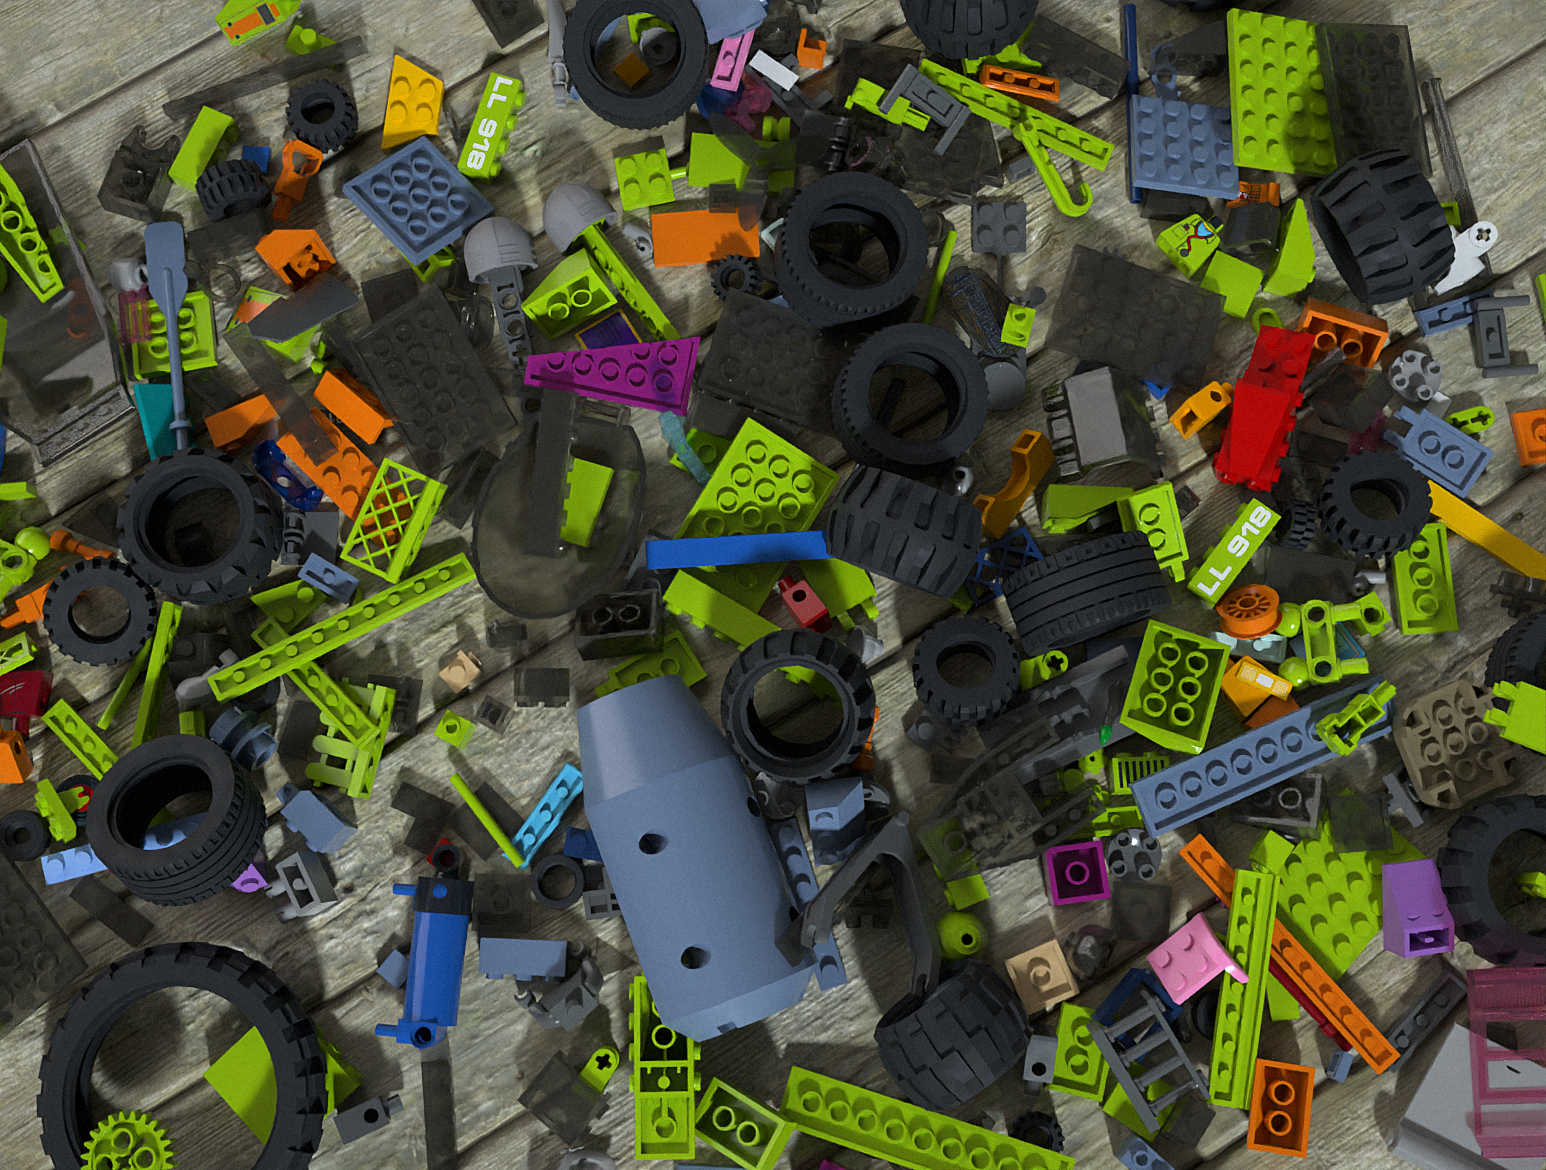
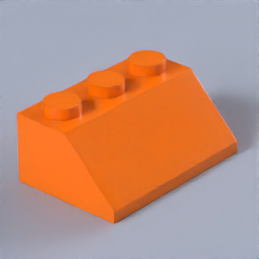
[254,229,337,294]
[1296,297,1389,380]
[1246,1058,1315,1158]

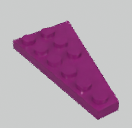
[523,336,701,417]

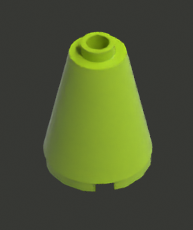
[935,910,989,965]

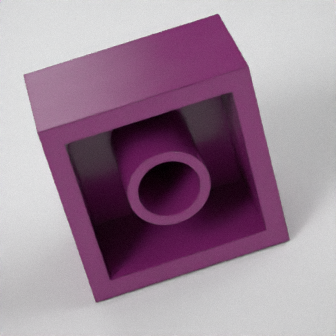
[1040,840,1111,906]

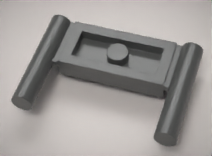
[878,64,972,156]
[1473,295,1539,379]

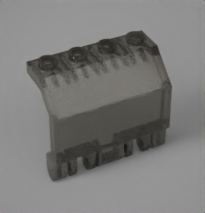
[1041,366,1167,484]

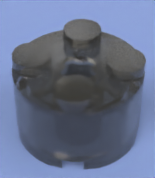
[513,668,570,708]

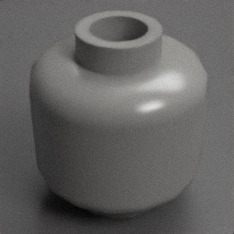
[107,258,149,294]

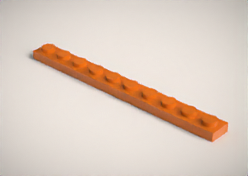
[1177,833,1401,1075]

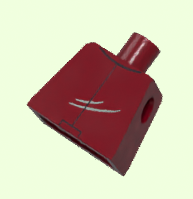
[0,670,54,735]

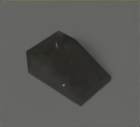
[469,0,545,49]
[1147,20,1229,77]
[1229,772,1328,839]

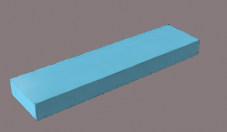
[502,762,583,871]

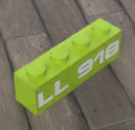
[457,72,526,185]
[1185,498,1281,608]

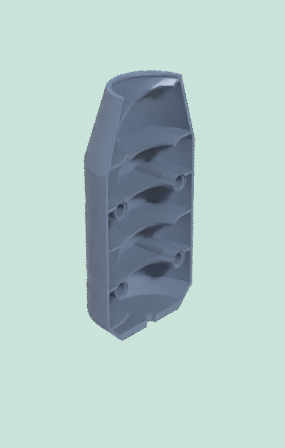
[577,674,818,1042]

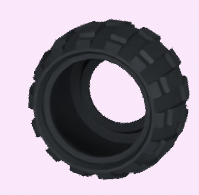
[873,957,1032,1112]

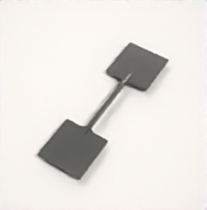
[972,202,1026,380]

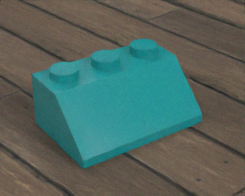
[133,384,201,462]

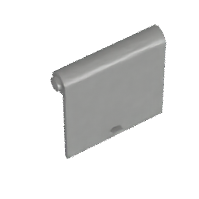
[1385,1022,1546,1170]

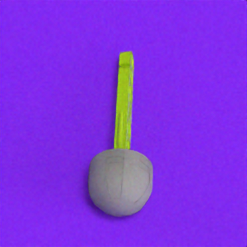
[542,182,700,373]

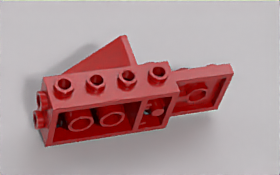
[1212,324,1316,492]

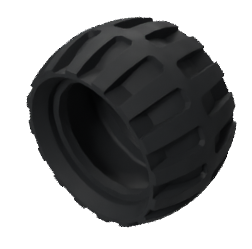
[900,0,1039,61]
[1310,148,1456,305]
[826,465,982,599]
[720,628,875,785]

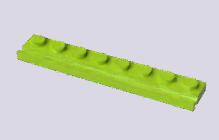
[1205,868,1280,1110]

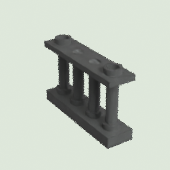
[1085,990,1211,1133]

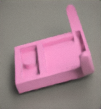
[1146,912,1249,1005]

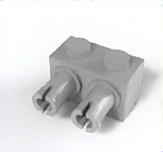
[263,851,339,924]

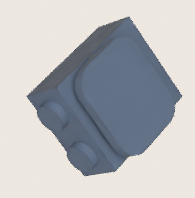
[692,0,768,45]

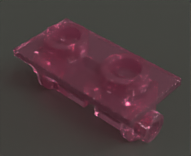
[1344,406,1387,456]

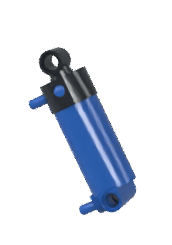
[375,844,475,1049]

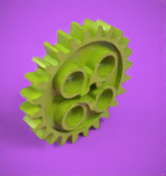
[81,1109,179,1170]

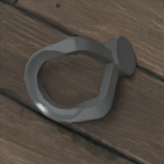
[1005,287,1046,309]

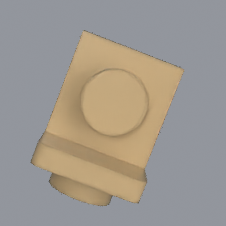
[439,650,483,696]

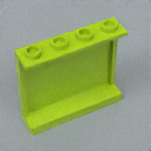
[203,1007,364,1146]

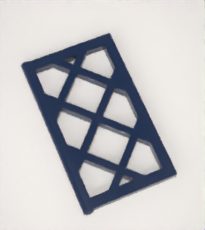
[963,526,1043,608]

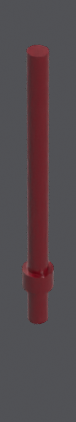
[1226,921,1352,1052]

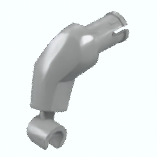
[175,649,240,714]

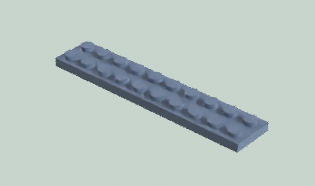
[1128,674,1397,838]

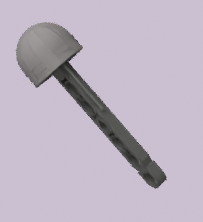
[464,217,553,444]

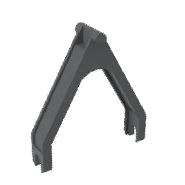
[801,811,941,997]

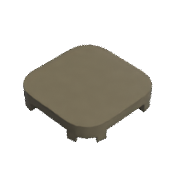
[1392,678,1521,809]

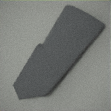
[247,272,360,343]

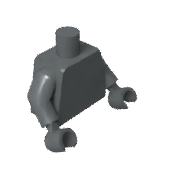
[514,940,604,1031]

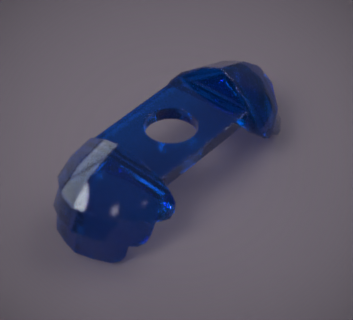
[252,439,325,511]

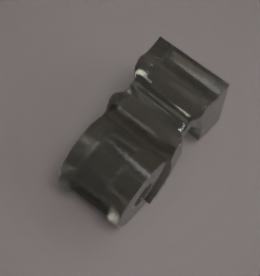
[1174,484,1202,521]

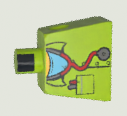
[1155,214,1223,280]

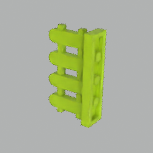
[305,677,398,799]

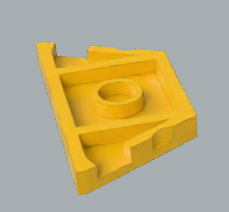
[381,55,445,153]

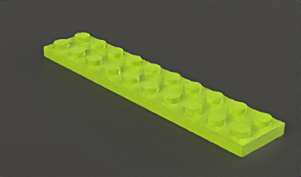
[779,1065,1076,1170]

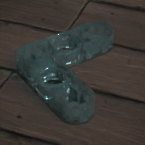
[658,409,711,490]

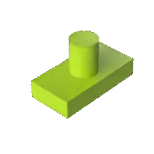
[284,25,344,70]

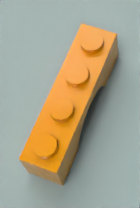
[971,429,1060,539]

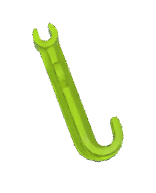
[1013,117,1093,217]

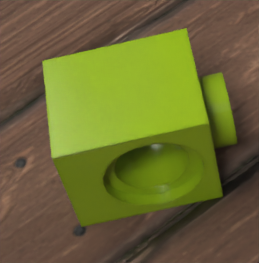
[1001,303,1036,348]
[1350,591,1392,637]
[434,710,477,751]
[1245,830,1295,875]

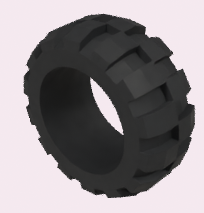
[1436,793,1546,972]

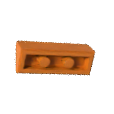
[979,64,1060,101]

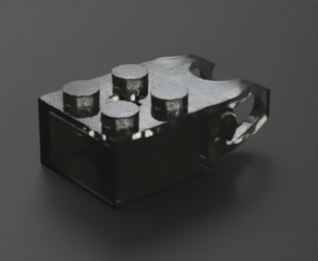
[97,124,181,224]

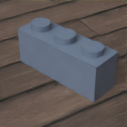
[478,937,570,982]

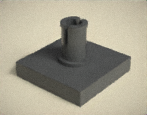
[1374,761,1435,828]

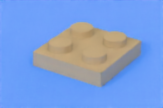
[1003,939,1080,1015]

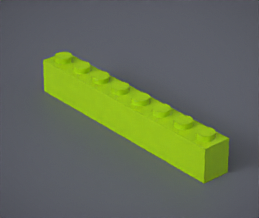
[663,569,844,713]

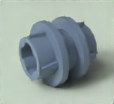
[209,706,277,773]

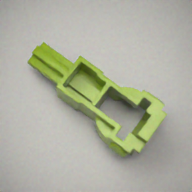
[844,78,931,131]
[1315,680,1397,756]

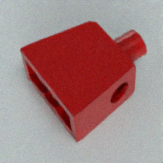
[778,575,833,634]

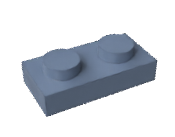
[297,552,361,605]

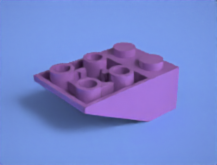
[1382,858,1455,958]

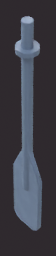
[144,221,193,450]

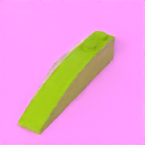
[0,163,65,303]

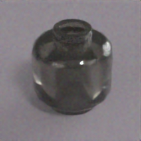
[485,616,527,654]

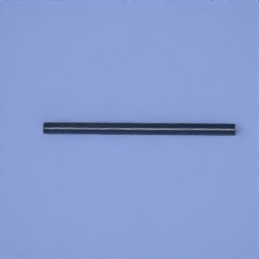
[1123,4,1143,204]

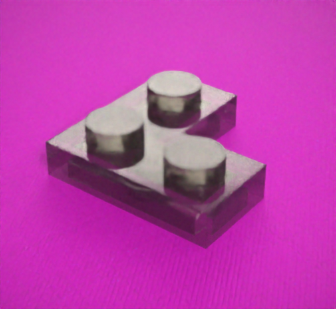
[390,781,455,856]

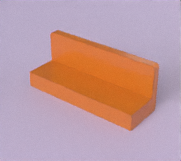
[313,368,400,444]

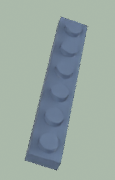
[769,818,848,991]

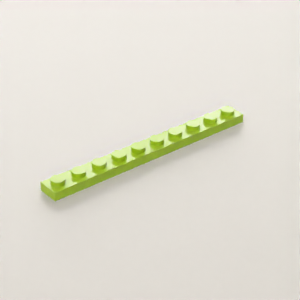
[207,552,477,705]

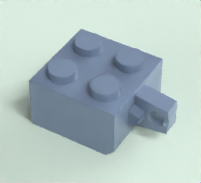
[276,782,358,854]

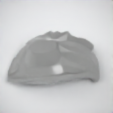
[557,1146,616,1170]

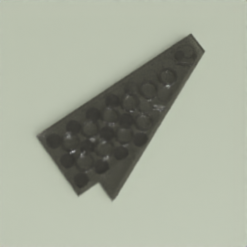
[897,47,1004,206]

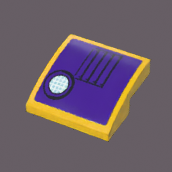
[574,308,643,350]

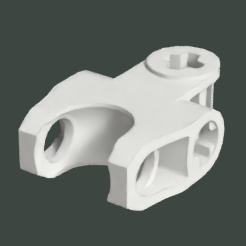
[1433,221,1498,296]

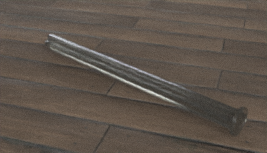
[1420,77,1493,279]

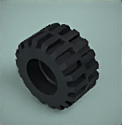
[285,79,359,154]
[195,159,272,224]

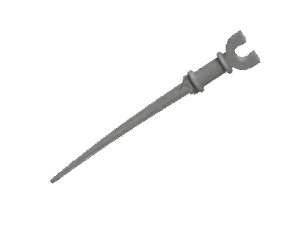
[546,0,567,107]

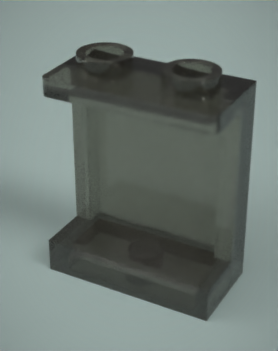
[517,1050,612,1146]

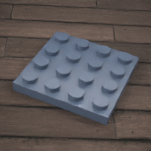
[1129,95,1240,200]
[342,136,496,266]

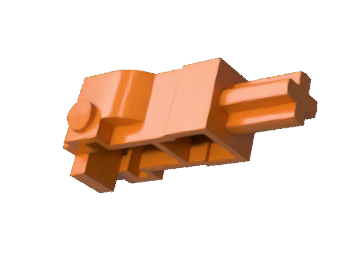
[271,139,324,223]
[0,565,88,631]

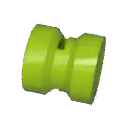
[763,116,791,143]

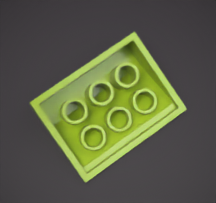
[1119,619,1231,757]

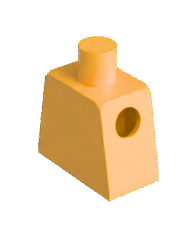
[1169,381,1235,440]
[1219,655,1275,722]

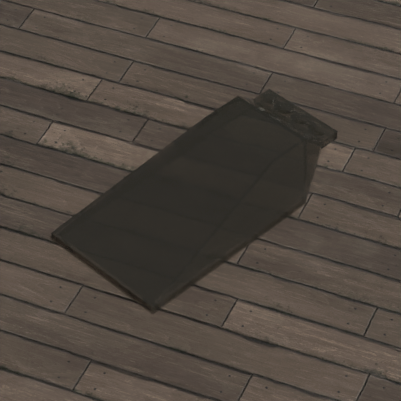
[0,138,137,468]

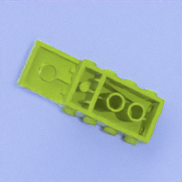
[629,971,701,1160]

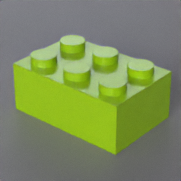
[695,1077,797,1170]

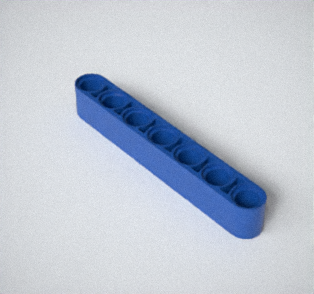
[645,530,835,569]

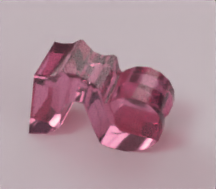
[723,85,772,136]

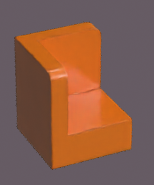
[797,28,827,70]

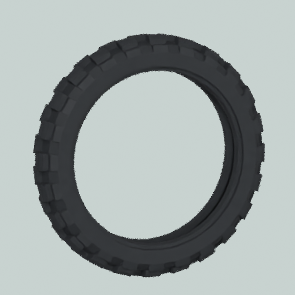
[36,941,329,1170]

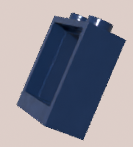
[1088,968,1183,1062]

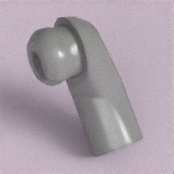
[623,222,653,256]

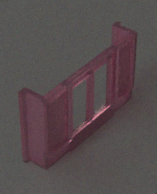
[1466,966,1546,1159]

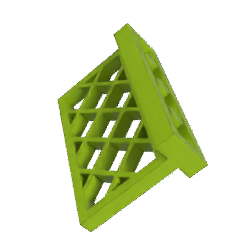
[340,457,448,584]

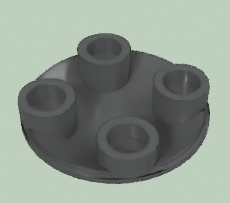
[1105,827,1162,883]

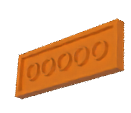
[276,406,413,556]

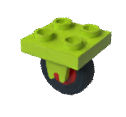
[34,775,100,847]

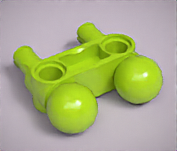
[0,513,51,604]
[1275,600,1370,691]

